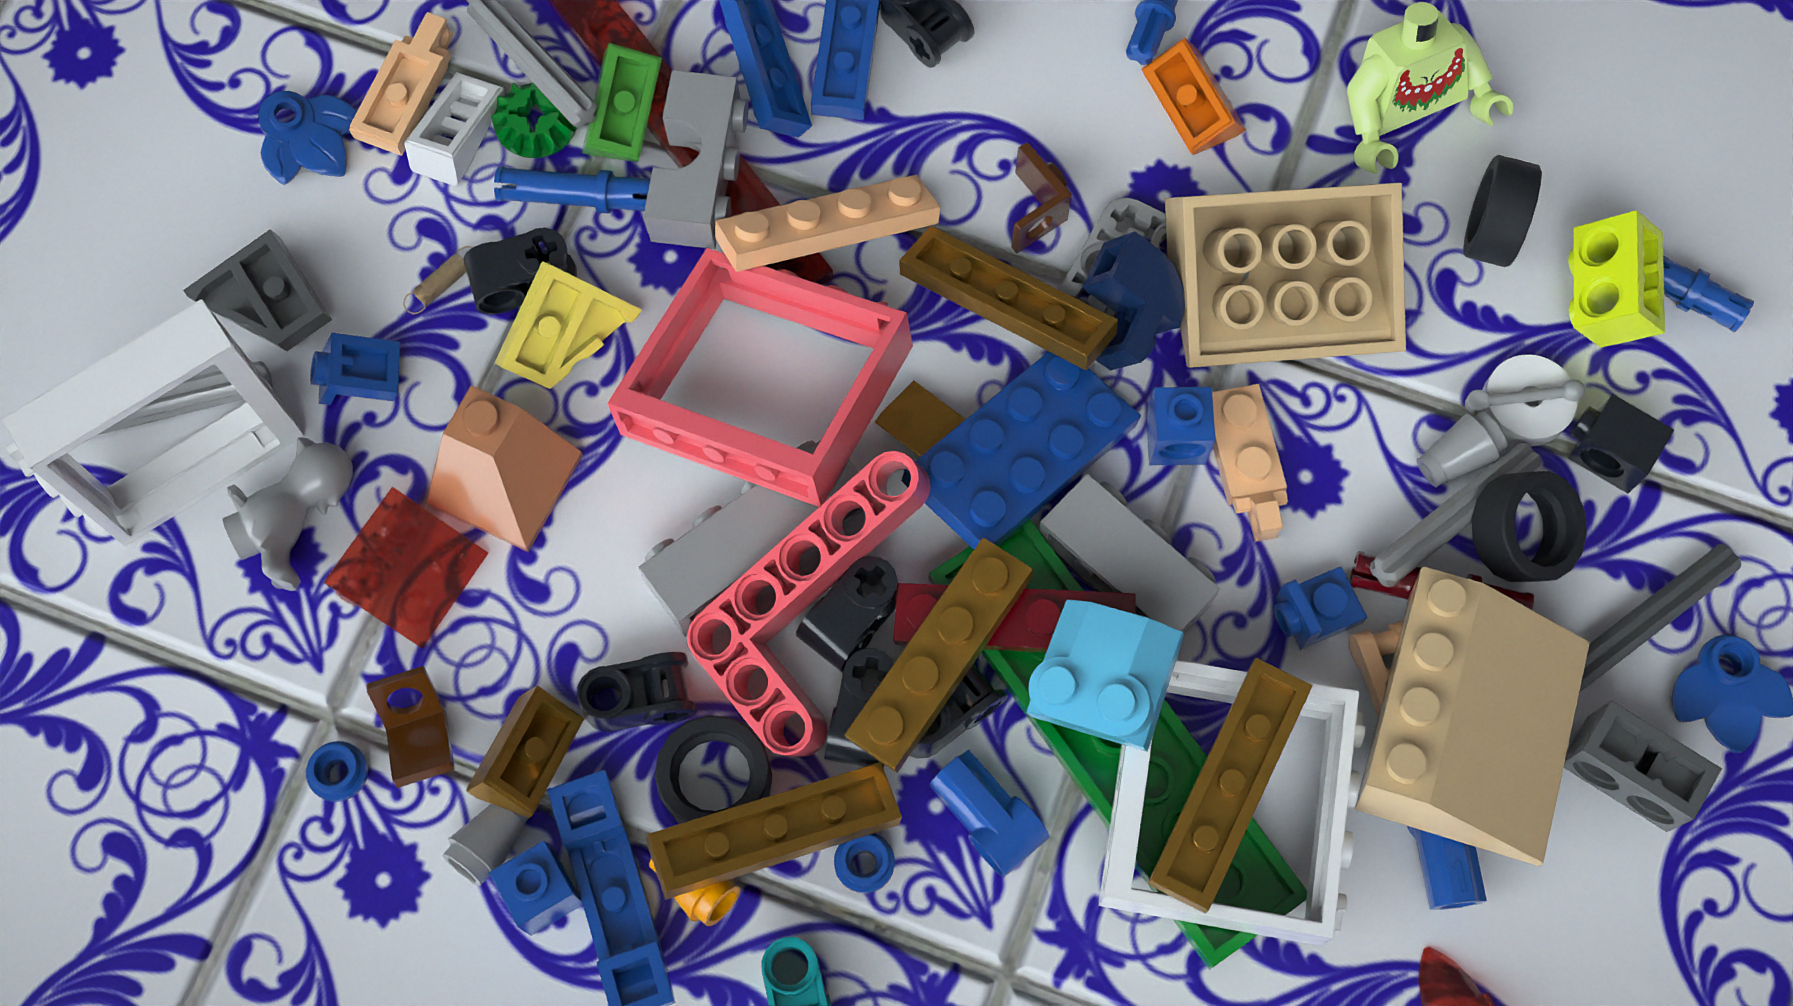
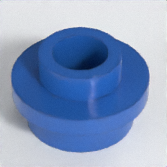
[306,741,368,802]
[834,833,895,894]

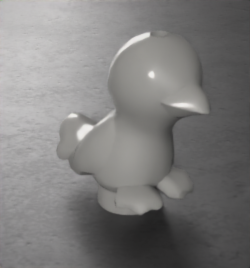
[222,437,353,591]

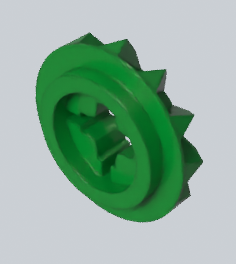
[491,82,577,158]

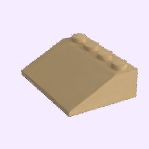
[1165,183,1406,368]
[1354,566,1590,867]

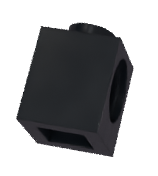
[1568,394,1674,494]

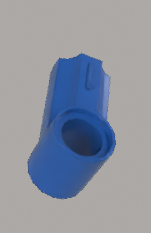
[930,749,1050,877]
[1407,826,1487,910]

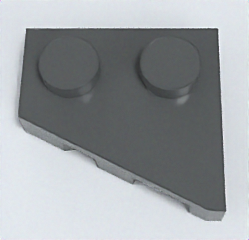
[183,229,332,351]

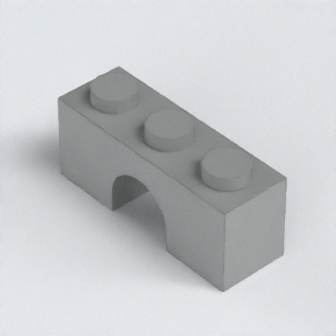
[643,70,748,249]

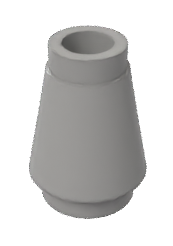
[1416,411,1508,487]
[442,804,530,886]

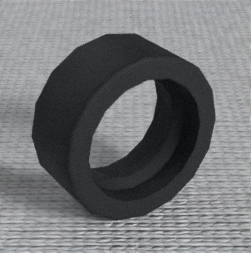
[1463,155,1542,267]
[1471,471,1587,582]
[655,715,772,824]

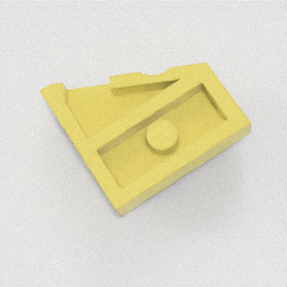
[494,261,642,389]

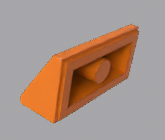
[1141,37,1246,155]

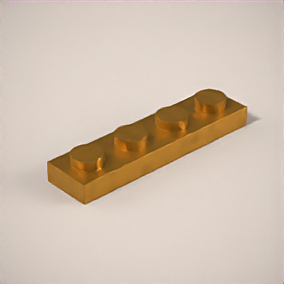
[899,226,1118,371]
[844,537,1034,773]
[1147,658,1313,914]
[646,762,902,900]

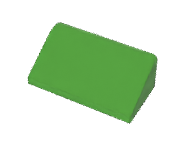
[582,43,662,162]

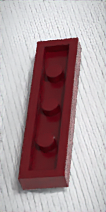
[893,583,1136,652]

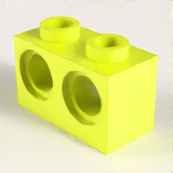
[1568,210,1665,348]

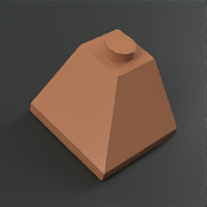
[427,385,583,552]

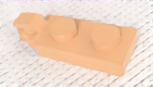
[349,12,453,156]
[1212,384,1288,542]

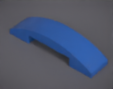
[547,770,676,1006]

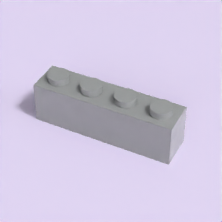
[638,440,864,637]

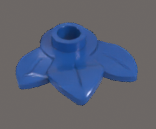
[258,91,357,185]
[1671,635,1793,753]

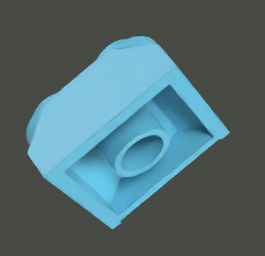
[1026,600,1184,752]

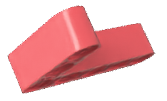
[687,451,931,757]

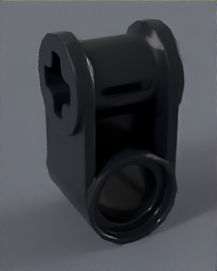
[880,0,975,68]
[463,227,577,315]
[796,556,898,672]
[824,648,894,769]
[577,652,697,732]
[910,663,1008,759]

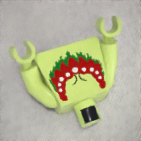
[1347,2,1513,174]

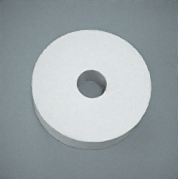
[1482,355,1578,446]

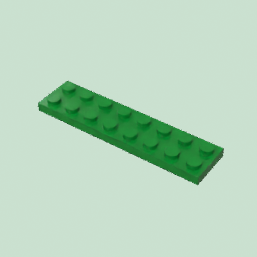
[928,519,1308,970]

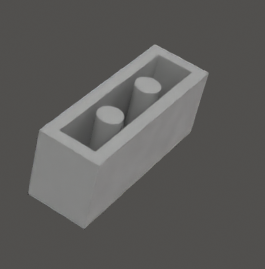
[1039,473,1220,634]

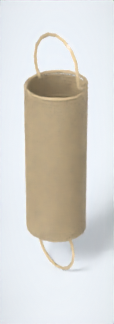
[403,246,473,314]

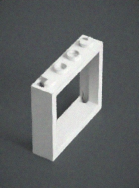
[0,299,304,546]
[1098,660,1366,946]

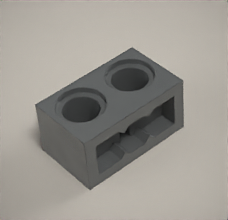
[1564,700,1722,832]

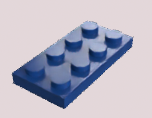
[901,351,1141,550]

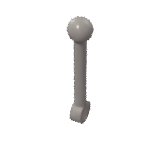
[1465,379,1585,414]

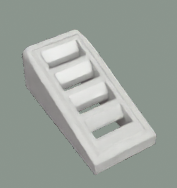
[404,72,505,186]

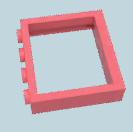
[607,248,913,507]

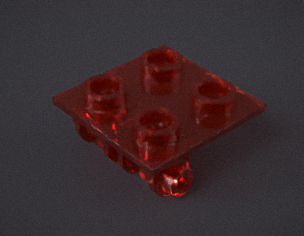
[323,487,488,648]

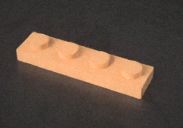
[715,174,941,272]

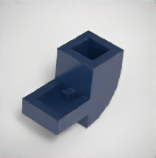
[1082,231,1185,371]

